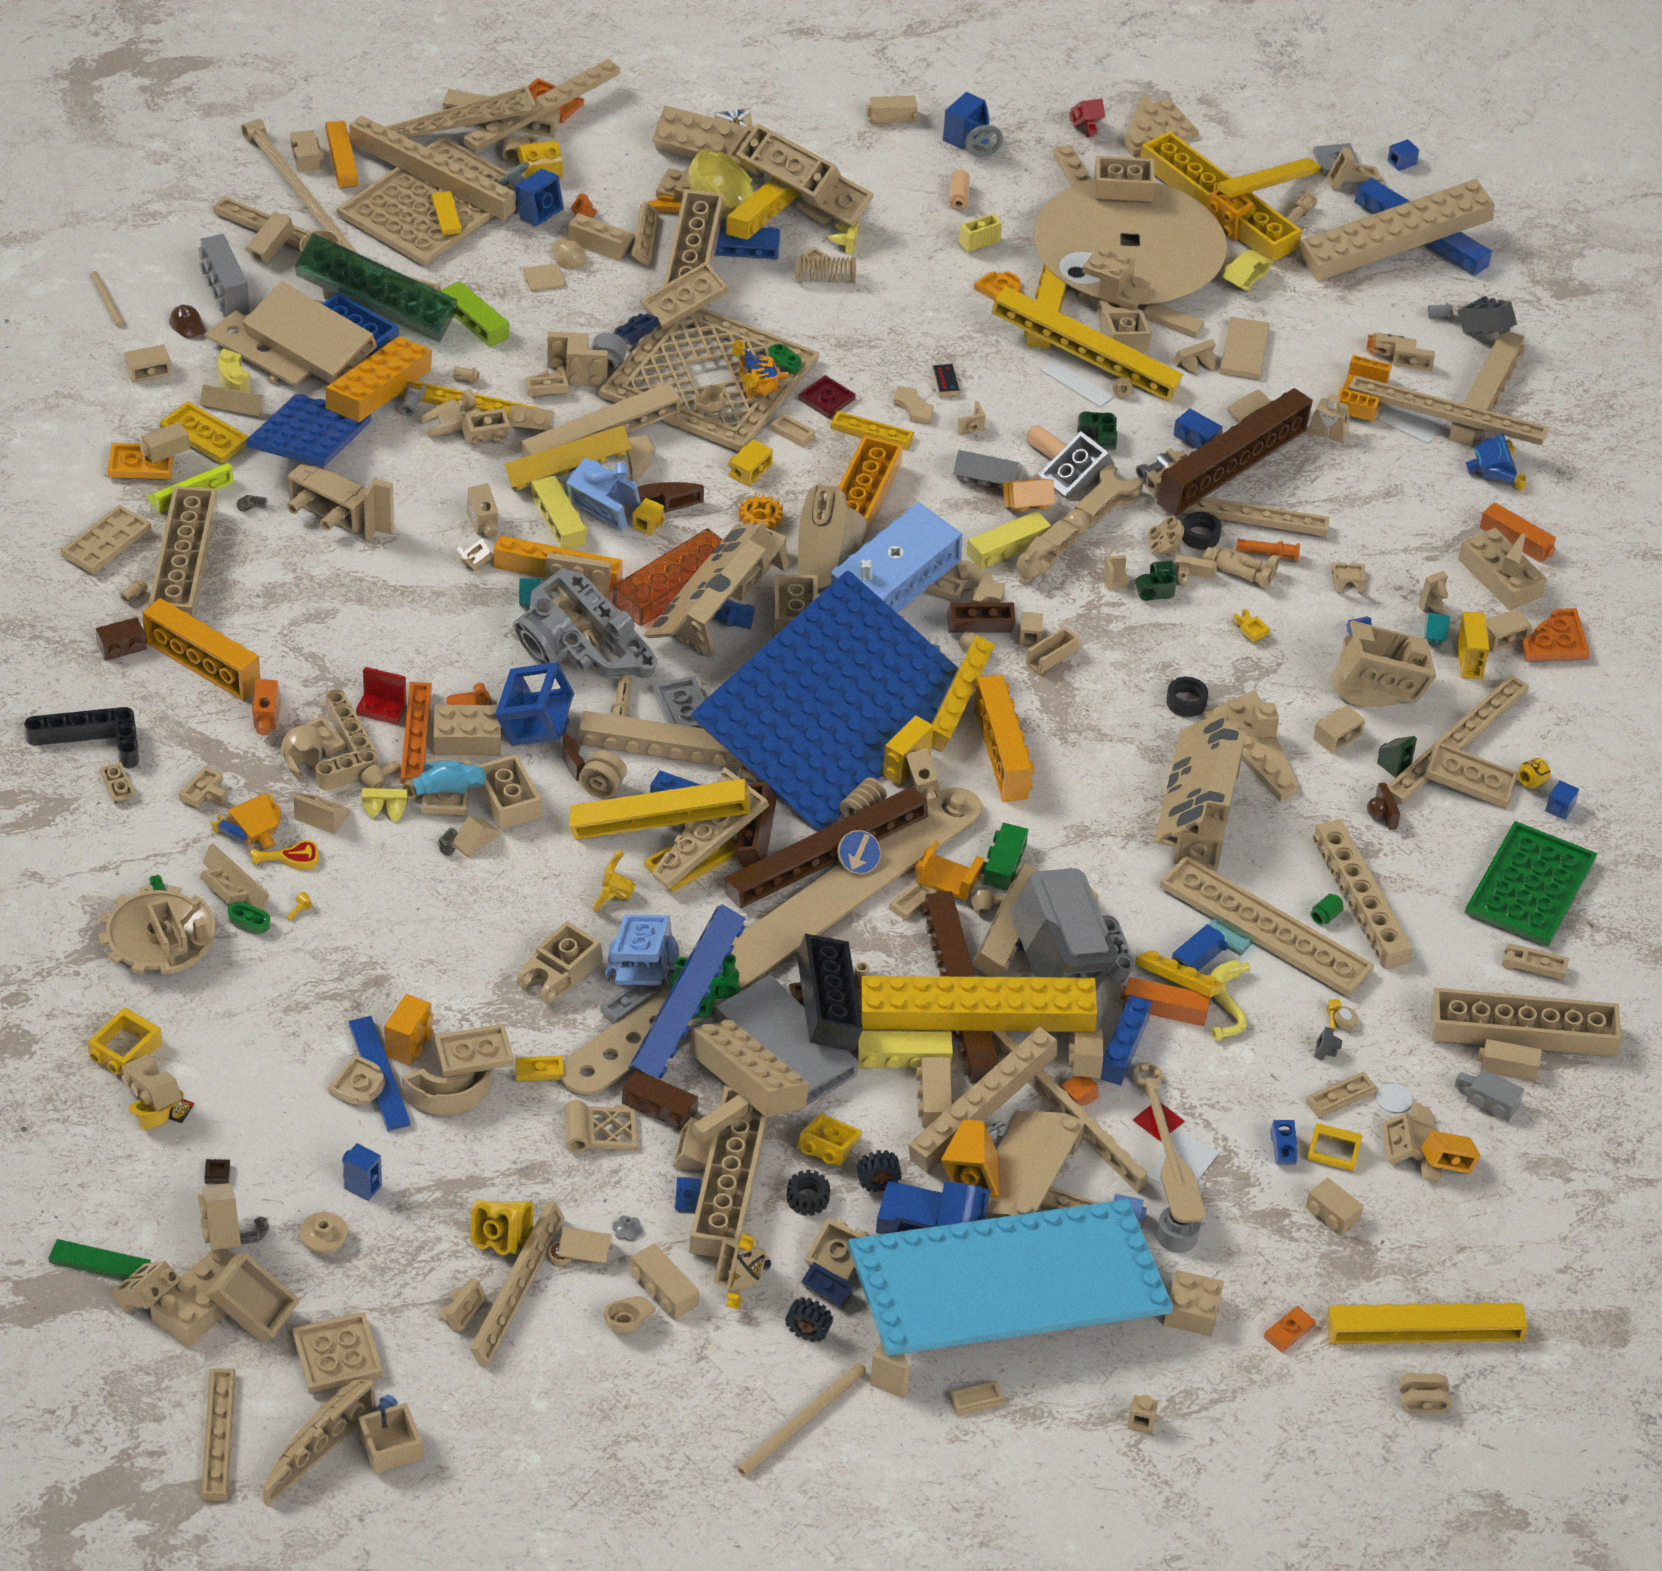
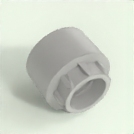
[591,333,627,374]
[1157,1207,1201,1253]

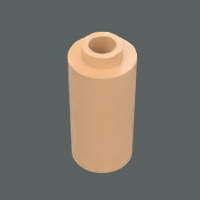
[949,170,970,209]
[1027,425,1066,460]

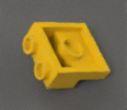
[797,1113,863,1166]

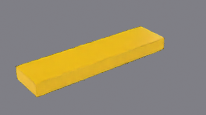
[830,411,915,450]

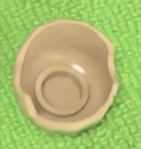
[694,385,726,414]

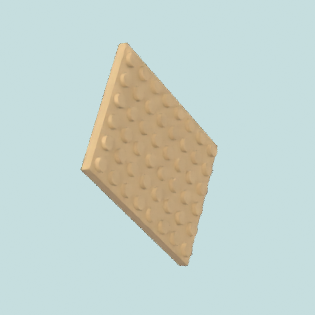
[337,136,517,266]

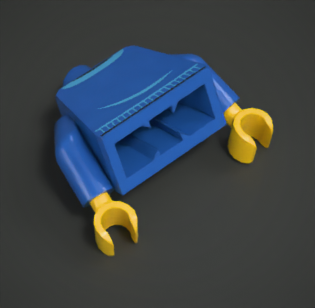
[1465,434,1527,490]

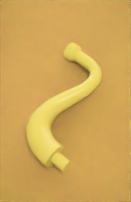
[1210,960,1250,1041]

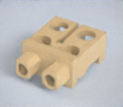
[111,1261,180,1313]

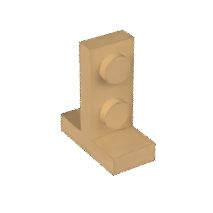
[1327,147,1381,190]

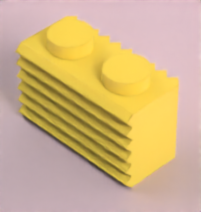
[958,214,1002,252]

